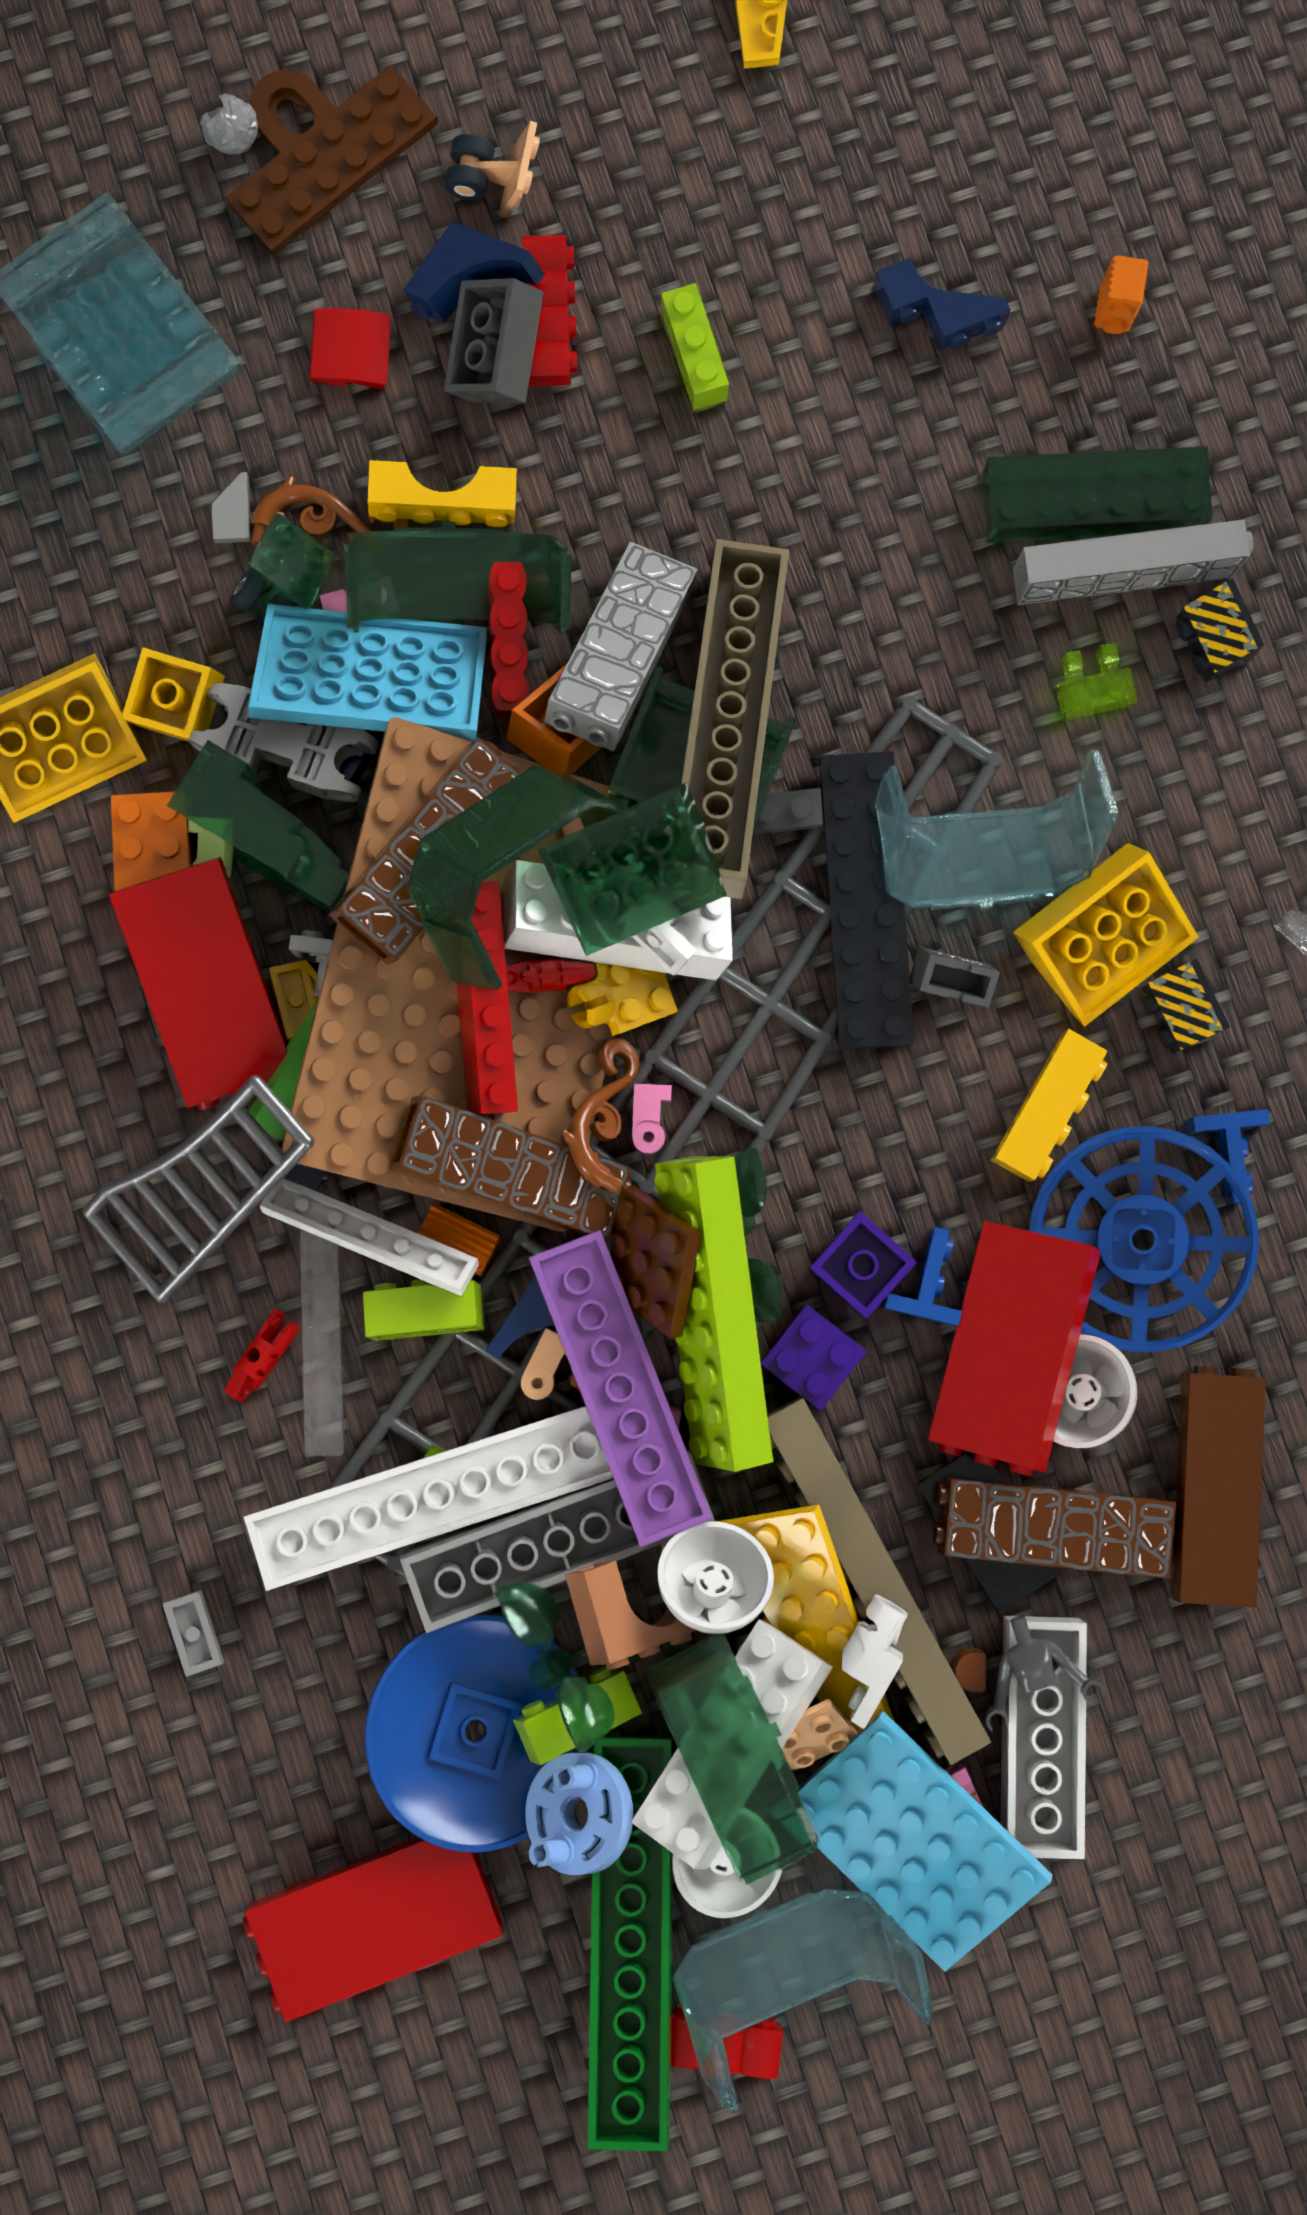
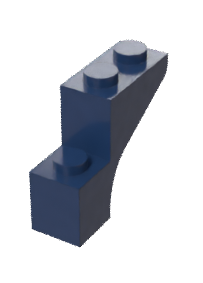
[873,258,1011,351]

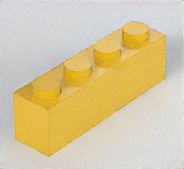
[991,1029,1108,1182]

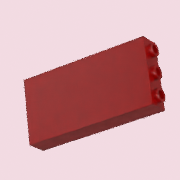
[109,856,288,1110]
[928,1221,1101,1477]
[243,1836,505,2023]

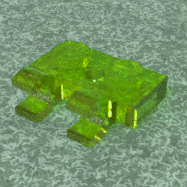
[1056,643,1138,721]

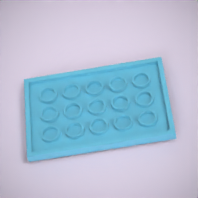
[248,604,488,741]
[778,1711,1052,1972]

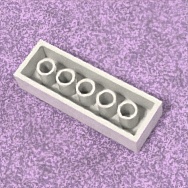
[503,860,733,980]
[1001,1616,1087,1859]
[631,1619,833,1870]

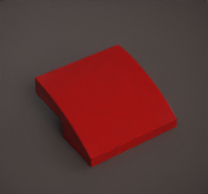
[309,308,391,390]

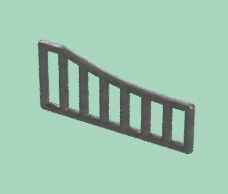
[82,1075,314,1303]

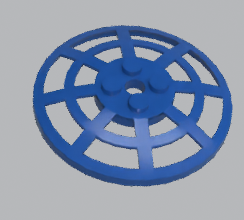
[1029,1126,1259,1352]

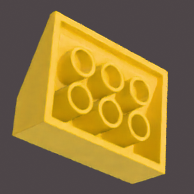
[0,653,147,823]
[1013,843,1199,1027]

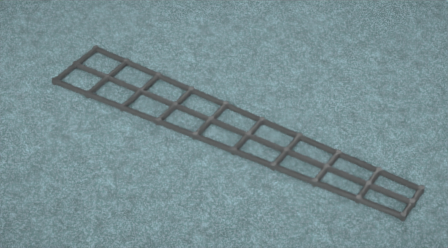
[328,696,1003,1615]

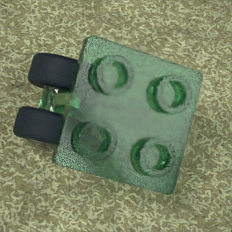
[229,513,335,628]

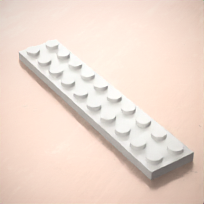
[244,1406,613,1591]

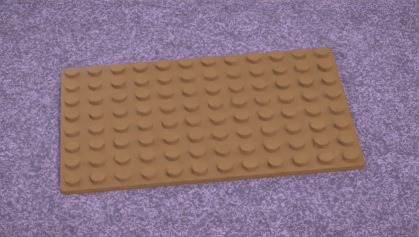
[281,717,666,1231]

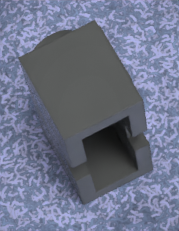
[910,947,1000,1008]

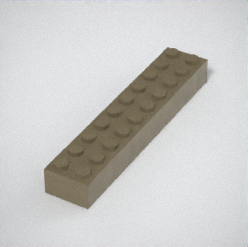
[666,539,789,899]
[767,1396,992,1765]

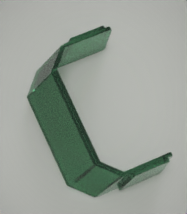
[343,522,572,634]
[407,765,658,990]
[646,1633,822,1885]

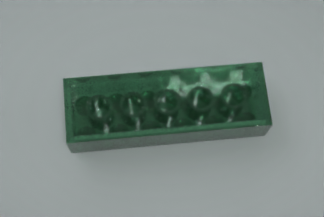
[982,446,1213,543]

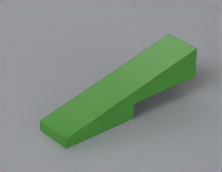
[249,1000,318,1141]

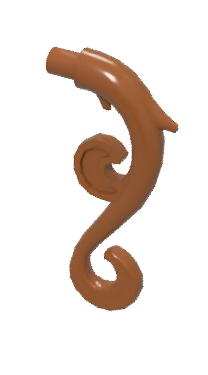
[251,476,410,548]
[562,1037,640,1194]

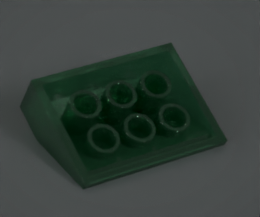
[537,782,727,956]

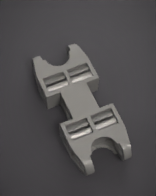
[188,683,380,802]

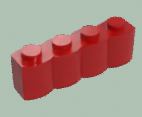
[522,235,578,386]
[487,562,529,718]
[671,2004,783,2079]

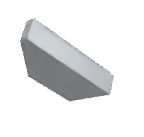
[212,472,251,544]

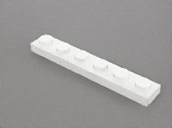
[260,1178,479,1296]

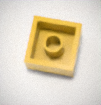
[121,648,225,741]

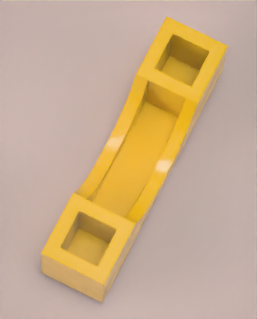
[368,460,517,528]

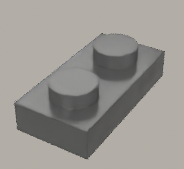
[753,788,824,835]

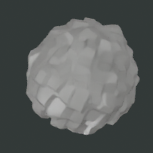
[200,93,258,154]

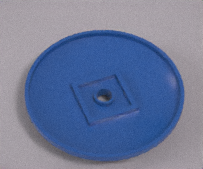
[364,1614,590,1852]

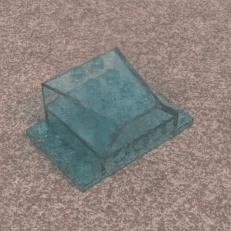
[0,191,243,456]

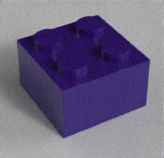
[807,1212,917,1319]
[760,1304,867,1411]

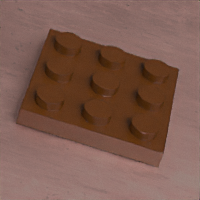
[610,1185,701,1339]

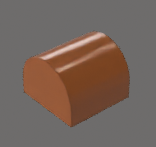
[951,1648,986,1692]

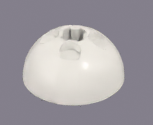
[1054,1334,1137,1448]
[658,1521,774,1634]
[671,1804,784,1918]

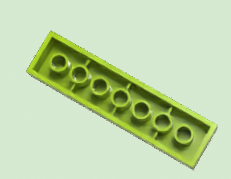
[654,1156,773,1472]

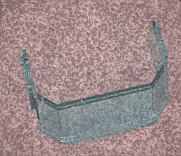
[876,749,1118,910]
[673,1889,933,2113]

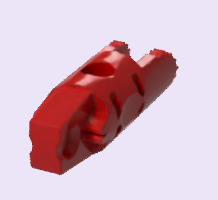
[506,957,596,994]
[224,1308,301,1402]

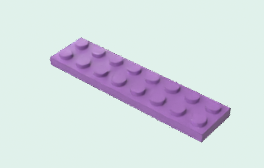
[529,1230,713,1547]

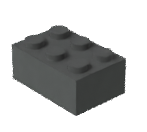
[444,278,544,403]

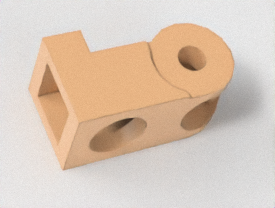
[521,1327,566,1400]

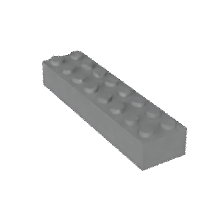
[400,1447,715,1633]

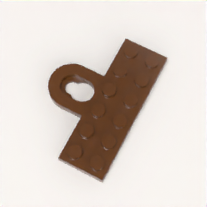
[225,65,438,256]

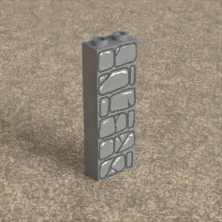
[1012,519,1253,605]
[544,542,698,751]

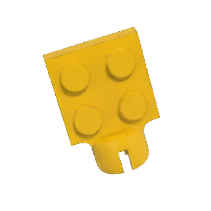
[567,962,678,1036]

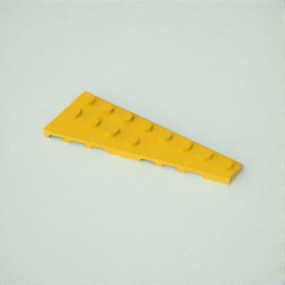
[718,1504,894,1733]

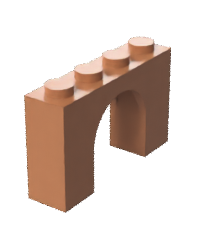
[565,1541,720,1670]

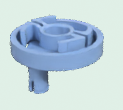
[525,1753,633,1875]

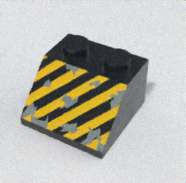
[1176,579,1264,682]
[1141,959,1230,1054]

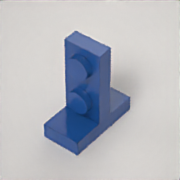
[1185,1109,1270,1205]
[882,1227,962,1326]

